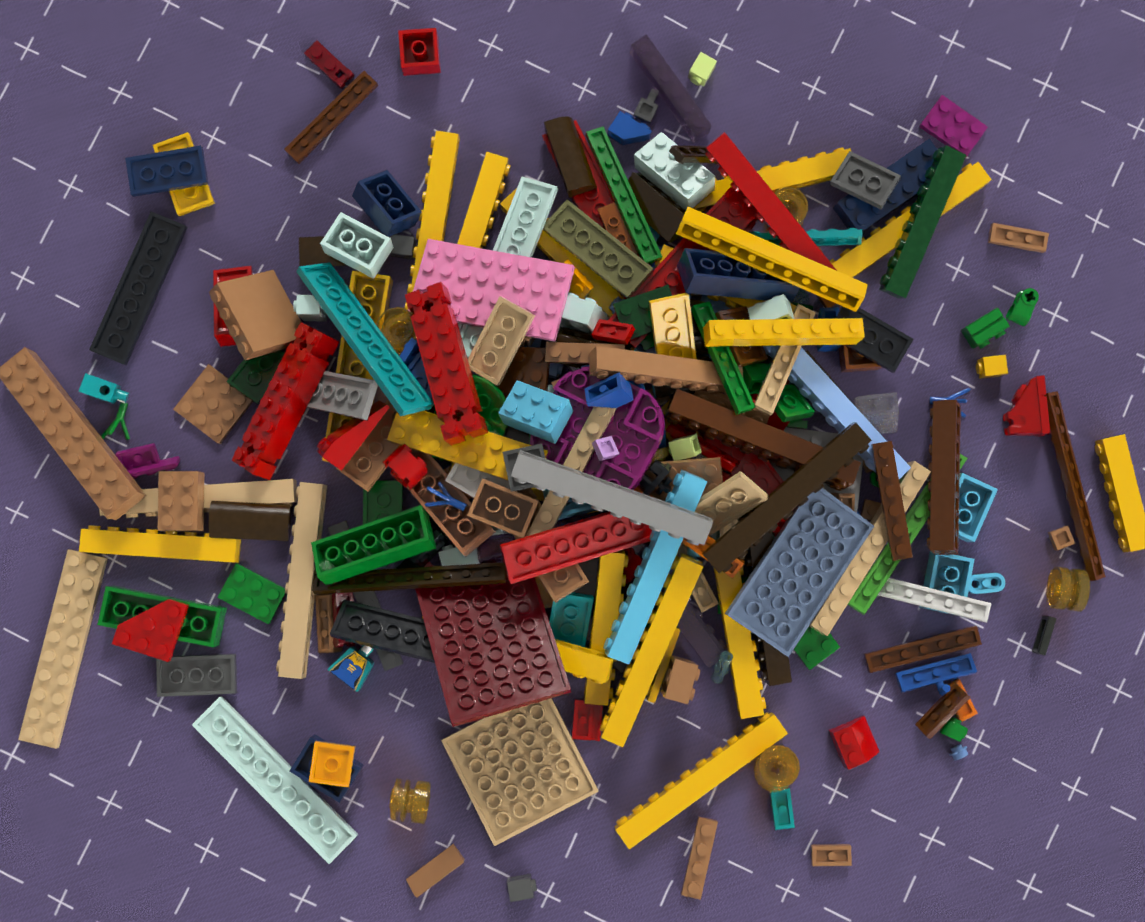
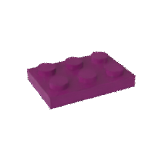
[919,95,988,157]

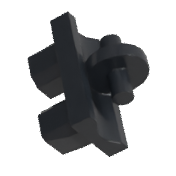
[639,460,673,496]

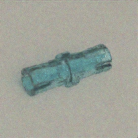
[711,651,733,683]

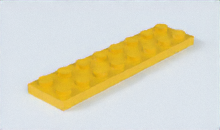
[387,411,548,489]

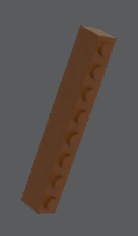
[927,399,961,555]

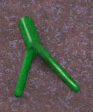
[101,402,130,440]

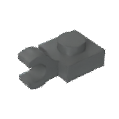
[633,88,659,124]

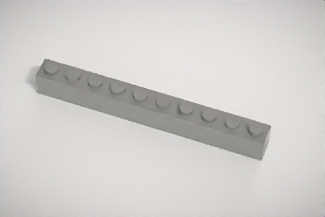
[511,450,713,546]

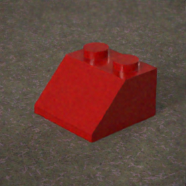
[828,715,880,770]

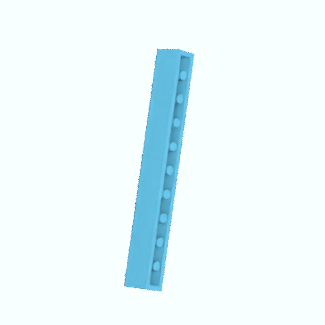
[604,470,707,664]

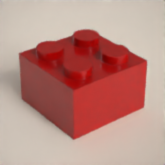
[398,28,441,76]

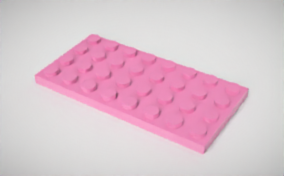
[407,239,575,342]

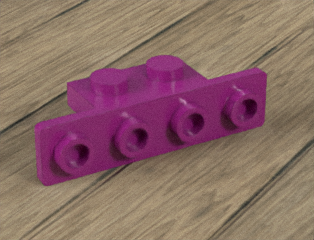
[115,443,180,479]

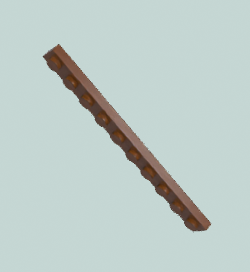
[1044,391,1106,581]

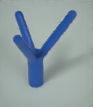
[929,388,971,418]
[425,482,467,511]

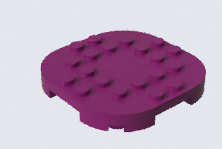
[530,367,665,490]

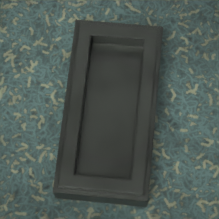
[1032,615,1057,656]

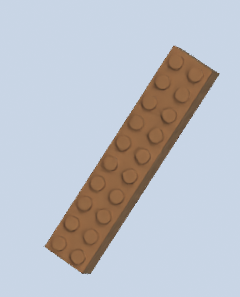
[0,347,147,520]

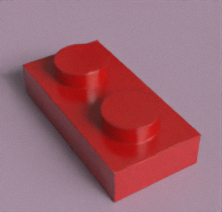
[591,319,635,345]

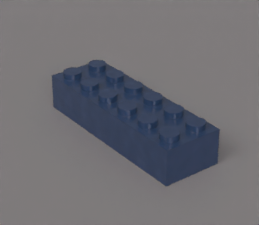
[833,138,937,233]
[677,248,800,303]

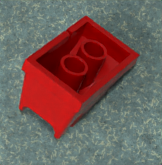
[1003,375,1050,437]

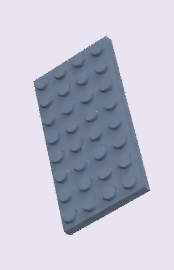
[725,488,874,657]

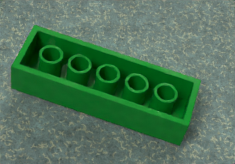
[311,505,436,585]
[97,586,227,647]

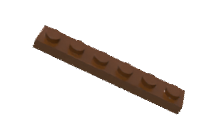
[284,71,378,164]
[871,441,913,561]
[864,625,982,673]

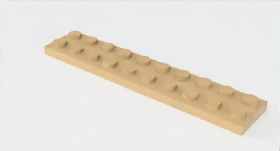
[18,549,108,749]

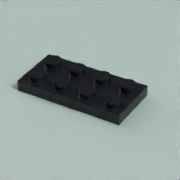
[835,306,914,373]

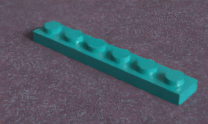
[750,228,862,246]

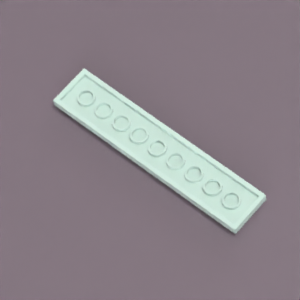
[460,177,558,358]
[192,696,358,864]

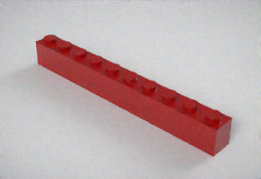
[705,132,837,271]

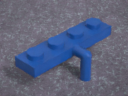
[895,653,977,696]

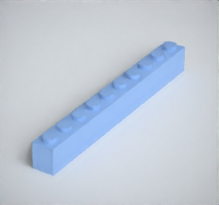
[763,346,911,479]

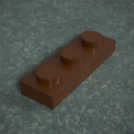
[915,683,971,739]

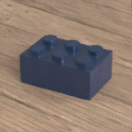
[352,170,422,237]
[289,734,364,803]

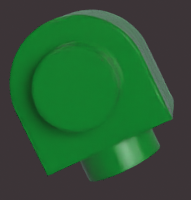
[939,717,968,742]

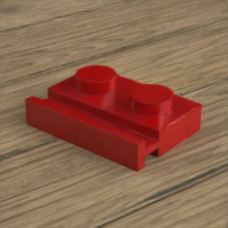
[572,699,603,741]

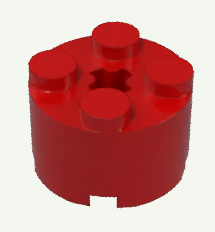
[382,444,428,490]

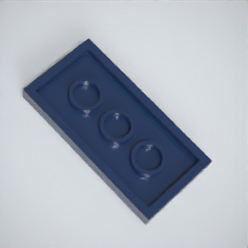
[125,145,209,197]

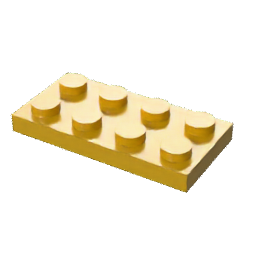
[152,132,215,217]
[649,293,697,359]

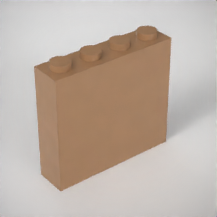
[209,270,301,360]

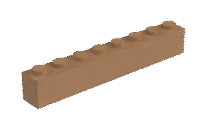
[589,346,743,395]

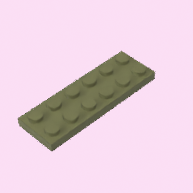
[543,199,654,299]

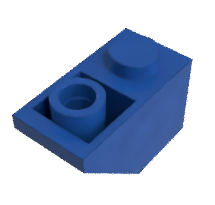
[607,111,652,145]

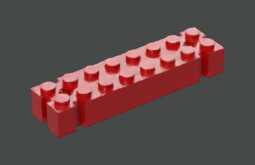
[405,282,488,446]
[232,322,339,480]

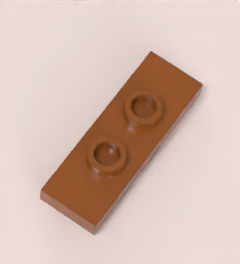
[598,202,637,255]

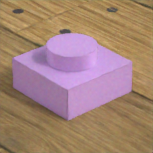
[592,436,619,461]

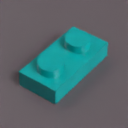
[769,787,795,830]

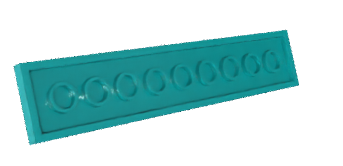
[296,262,434,416]

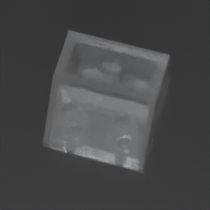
[853,392,899,434]

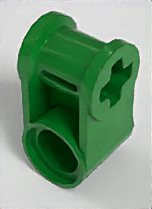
[1006,288,1039,327]

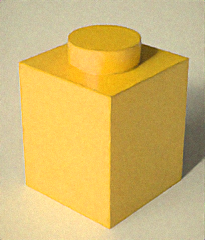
[976,355,1008,379]

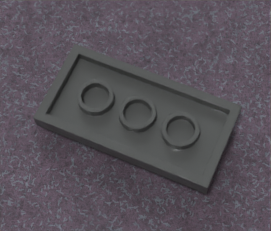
[156,654,237,697]

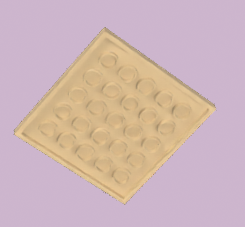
[441,698,599,846]

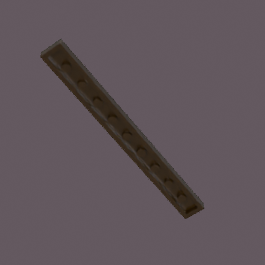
[312,562,506,594]

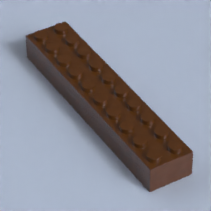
[664,389,861,491]

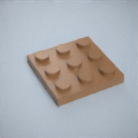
[173,364,253,444]

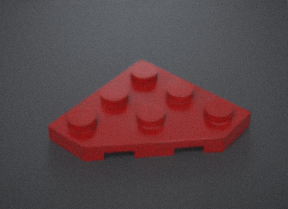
[112,599,189,662]

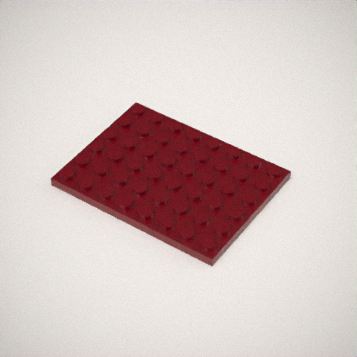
[415,558,571,727]

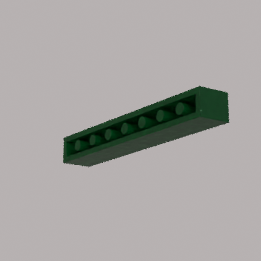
[879,145,966,299]

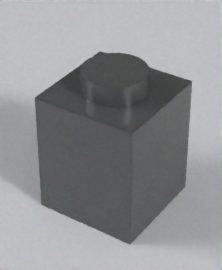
[390,235,416,260]
[507,873,537,902]

